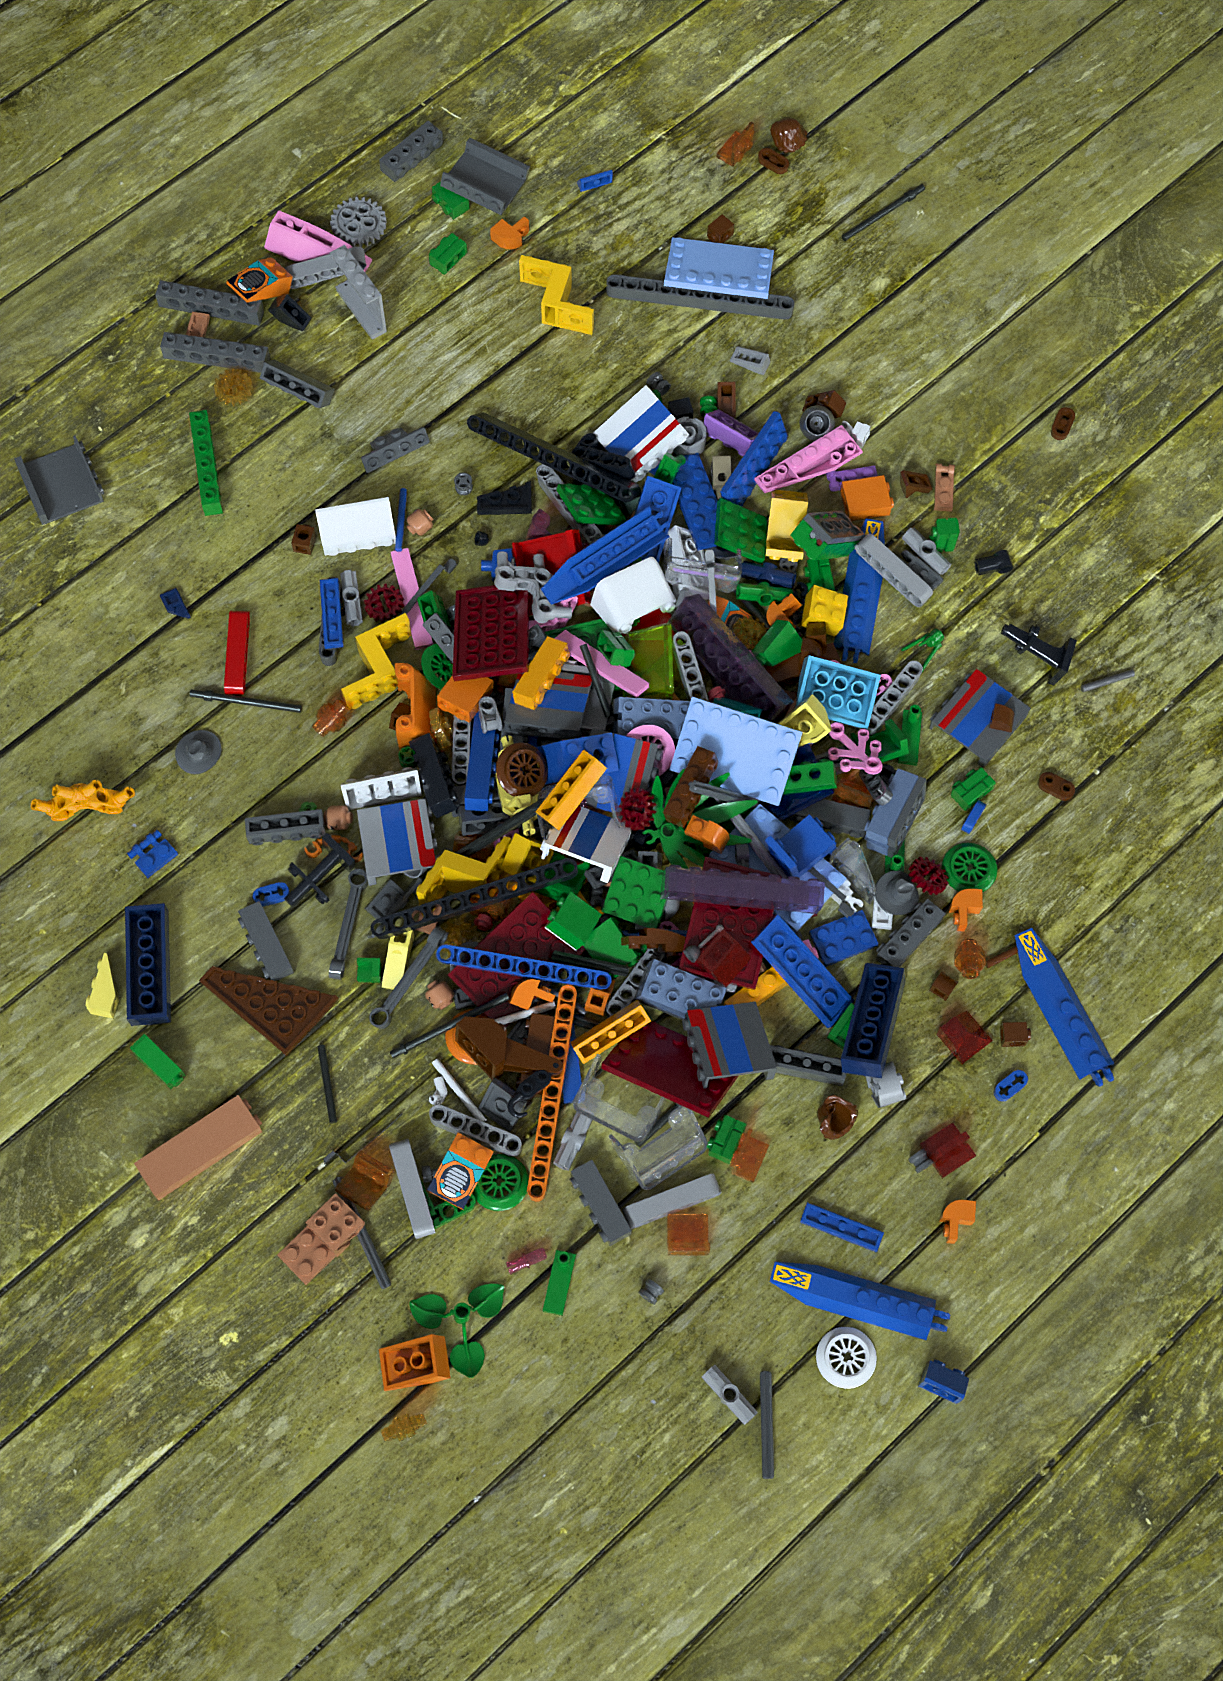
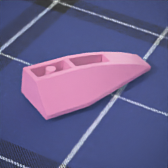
[264,211,372,272]
[754,425,863,493]

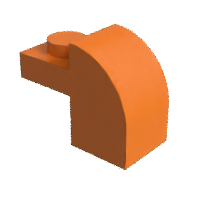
[490,217,529,249]
[766,593,802,629]
[684,815,730,854]
[949,889,983,931]
[585,976,615,1016]
[507,979,555,1010]
[939,1200,976,1244]

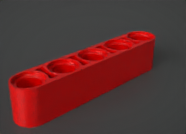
[224,611,250,694]

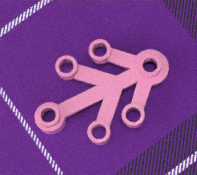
[828,722,883,775]

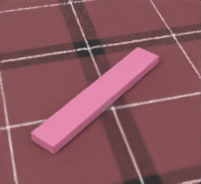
[390,548,433,650]
[554,630,649,698]

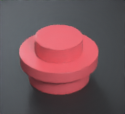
[708,686,726,702]
[474,914,493,931]

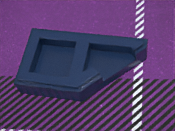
[160,588,191,619]

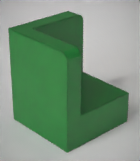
[356,958,382,983]

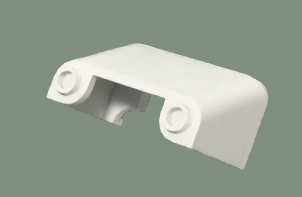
[590,557,677,634]

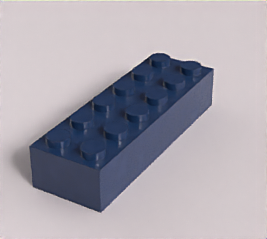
[125,903,171,1026]
[841,963,905,1079]

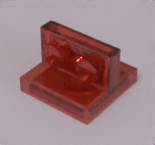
[919,1123,976,1179]

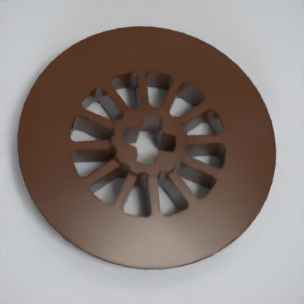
[496,742,548,797]

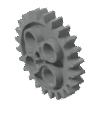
[330,197,387,247]

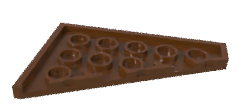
[199,966,339,1056]

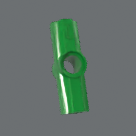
[736,582,793,606]

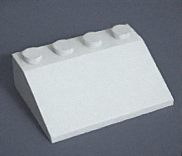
[315,497,396,556]
[341,767,422,810]

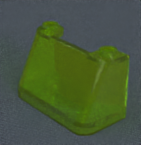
[623,623,673,700]

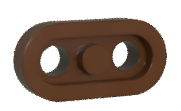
[758,148,789,174]
[1051,407,1075,440]
[1038,772,1075,801]

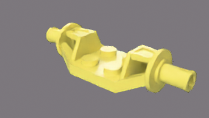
[495,735,540,836]

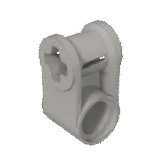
[479,697,502,734]

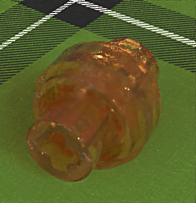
[312,698,350,737]
[954,938,986,979]

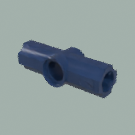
[739,561,796,588]

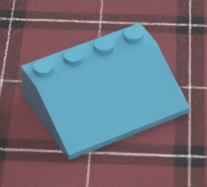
[795,655,881,730]

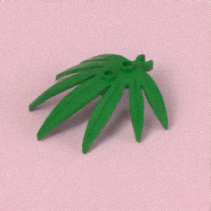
[642,769,758,882]

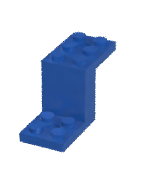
[510,733,619,786]
[765,814,838,882]

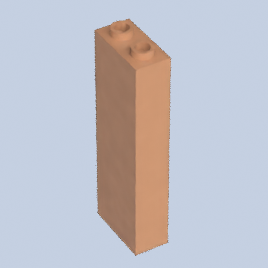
[134,1095,262,1201]

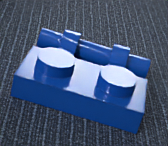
[127,830,178,878]

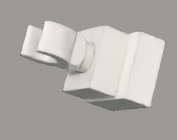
[842,421,871,448]
[831,879,863,912]

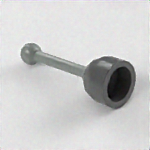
[683,924,724,963]

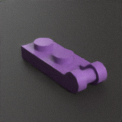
[826,466,878,492]

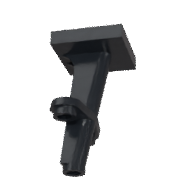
[1001,624,1077,686]
[284,833,355,907]

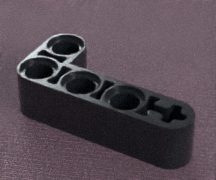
[572,433,635,480]

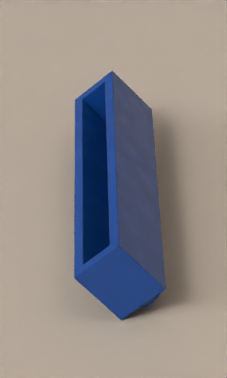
[465,711,500,811]

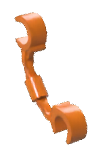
[304,835,363,862]

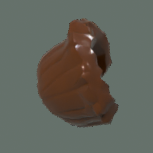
[770,117,807,153]
[817,1094,858,1140]

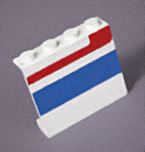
[593,385,689,483]
[540,806,632,883]

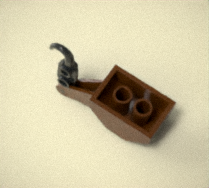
[455,1016,563,1118]

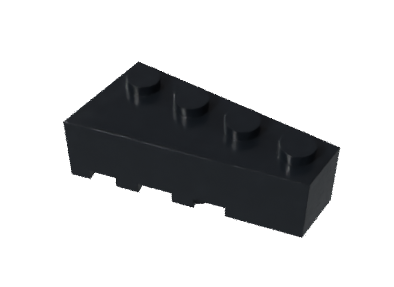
[409,733,458,818]

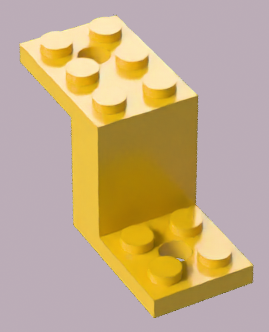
[519,255,594,335]
[766,490,808,562]
[341,613,412,711]
[416,836,512,916]

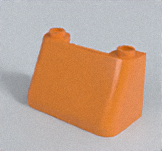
[395,663,437,751]

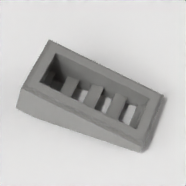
[730,346,770,375]

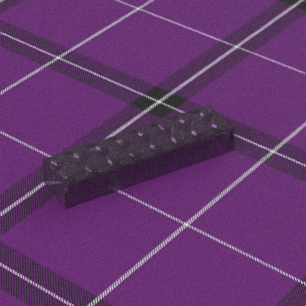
[667,594,794,723]
[660,865,825,914]

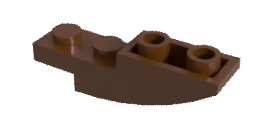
[621,928,686,957]

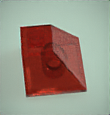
[936,1011,993,1064]

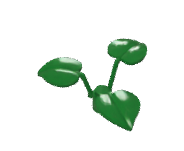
[409,1284,504,1378]

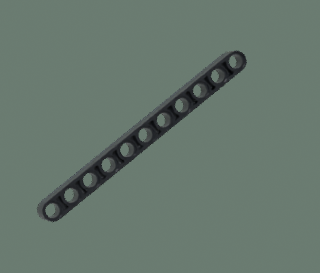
[467,412,641,503]
[370,858,578,939]

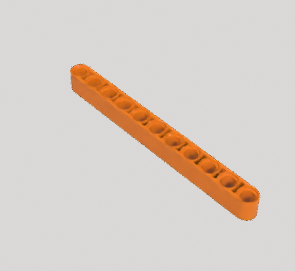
[527,985,577,1202]

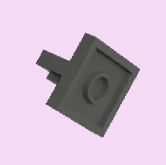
[478,1078,532,1132]

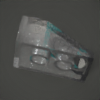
[829,838,877,905]

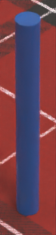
[395,488,407,552]

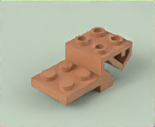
[277,1193,365,1285]

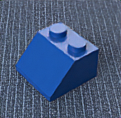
[918,1360,969,1404]

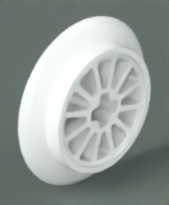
[816,1327,877,1388]

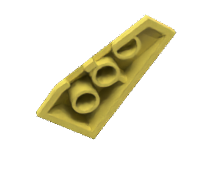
[777,694,832,748]

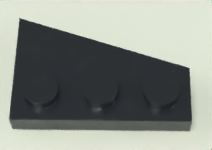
[477,481,532,515]

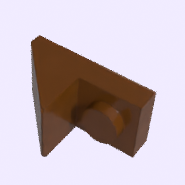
[716,381,736,418]
[900,470,933,498]

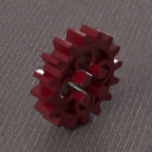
[364,583,405,623]
[618,788,656,830]
[908,856,949,895]

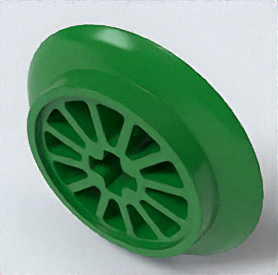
[421,644,453,690]
[942,842,997,892]
[472,1154,529,1211]

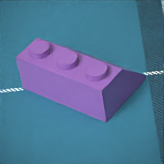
[704,409,759,456]

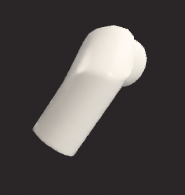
[429,1077,448,1105]

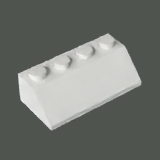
[663,525,709,601]

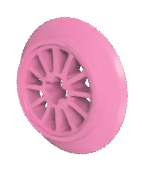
[626,725,675,776]

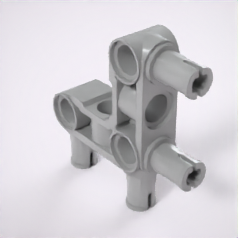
[494,551,572,623]

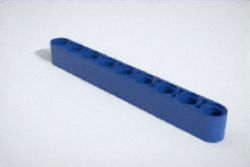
[436,945,611,990]

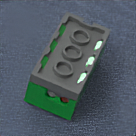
[790,510,865,561]

